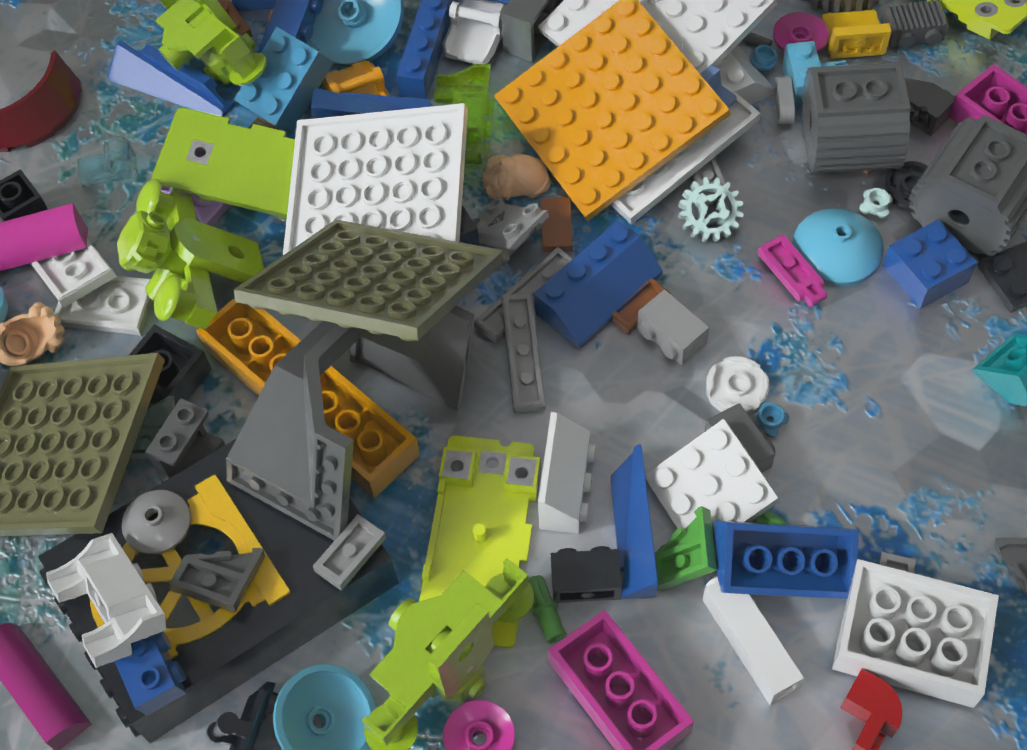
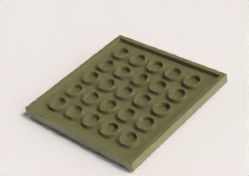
[234,219,504,341]
[0,353,165,536]

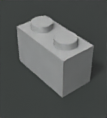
[637,289,710,365]

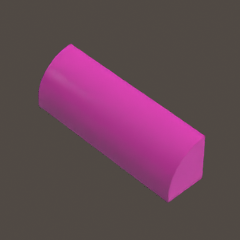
[0,203,88,271]
[0,623,92,750]

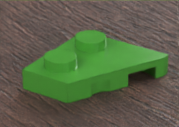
[655,506,717,590]

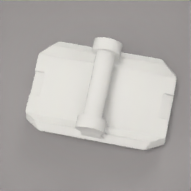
[442,0,507,66]

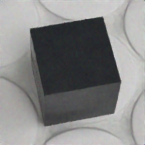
[0,169,48,222]

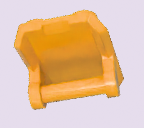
[323,61,390,96]

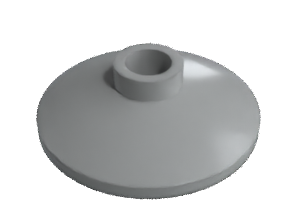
[122,490,191,555]

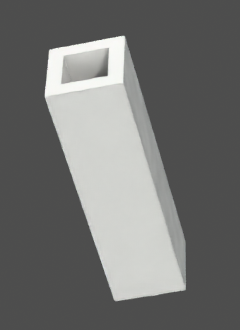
[703,576,804,705]

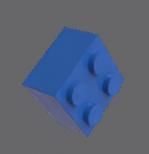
[882,219,978,309]

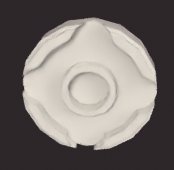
[706,356,769,413]

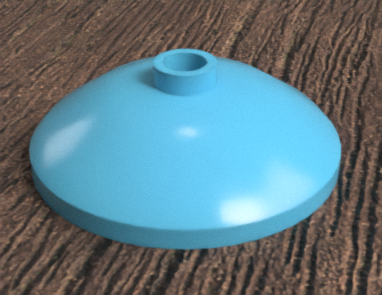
[792,208,884,286]
[273,664,376,750]

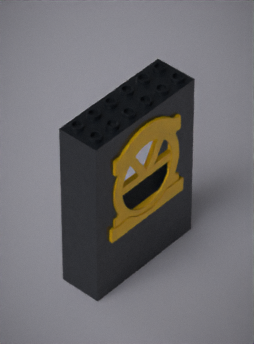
[38,438,399,743]

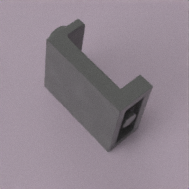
[145,398,225,482]

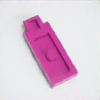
[758,234,827,307]

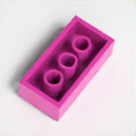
[948,64,1027,135]
[548,609,694,750]

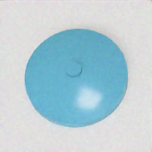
[306,0,404,66]

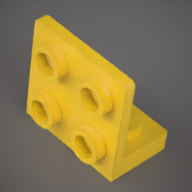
[821,10,891,59]

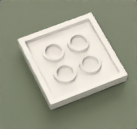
[645,419,781,530]

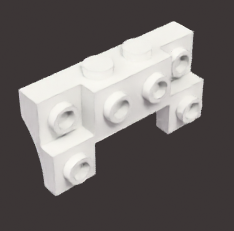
[46,533,166,668]

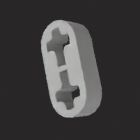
[775,76,795,124]

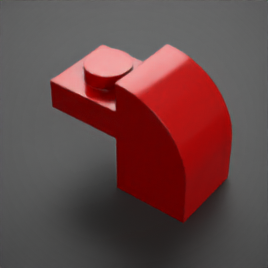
[840,668,902,750]

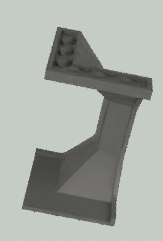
[226,306,474,541]

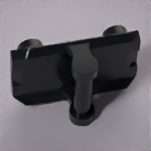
[206,681,278,750]

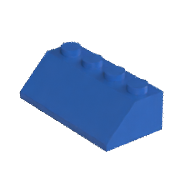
[533,220,663,348]
[713,520,859,599]

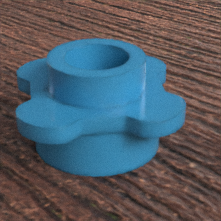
[753,402,789,437]

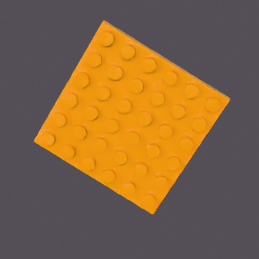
[494,0,731,221]

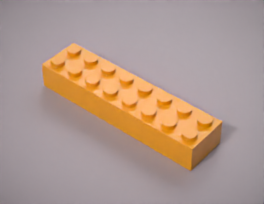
[196,298,420,499]

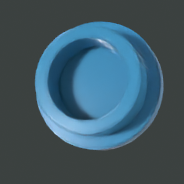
[749,45,778,71]

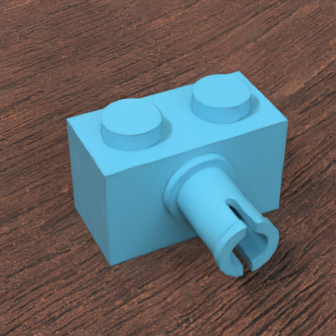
[782,41,847,109]

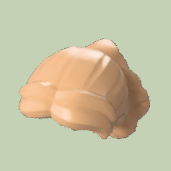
[482,154,551,200]
[0,302,65,366]

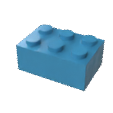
[234,27,334,134]

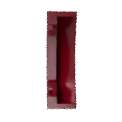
[0,50,82,153]

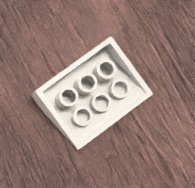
[832,559,999,708]

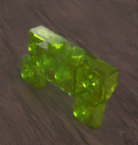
[434,64,494,165]

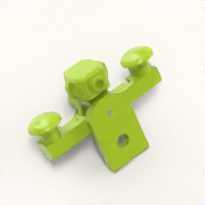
[155,0,267,86]
[117,179,264,330]
[362,558,534,750]

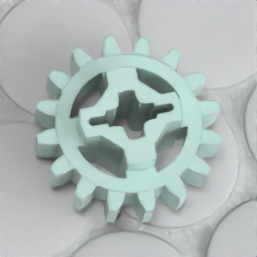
[678,177,743,243]

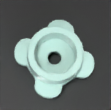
[860,188,893,218]

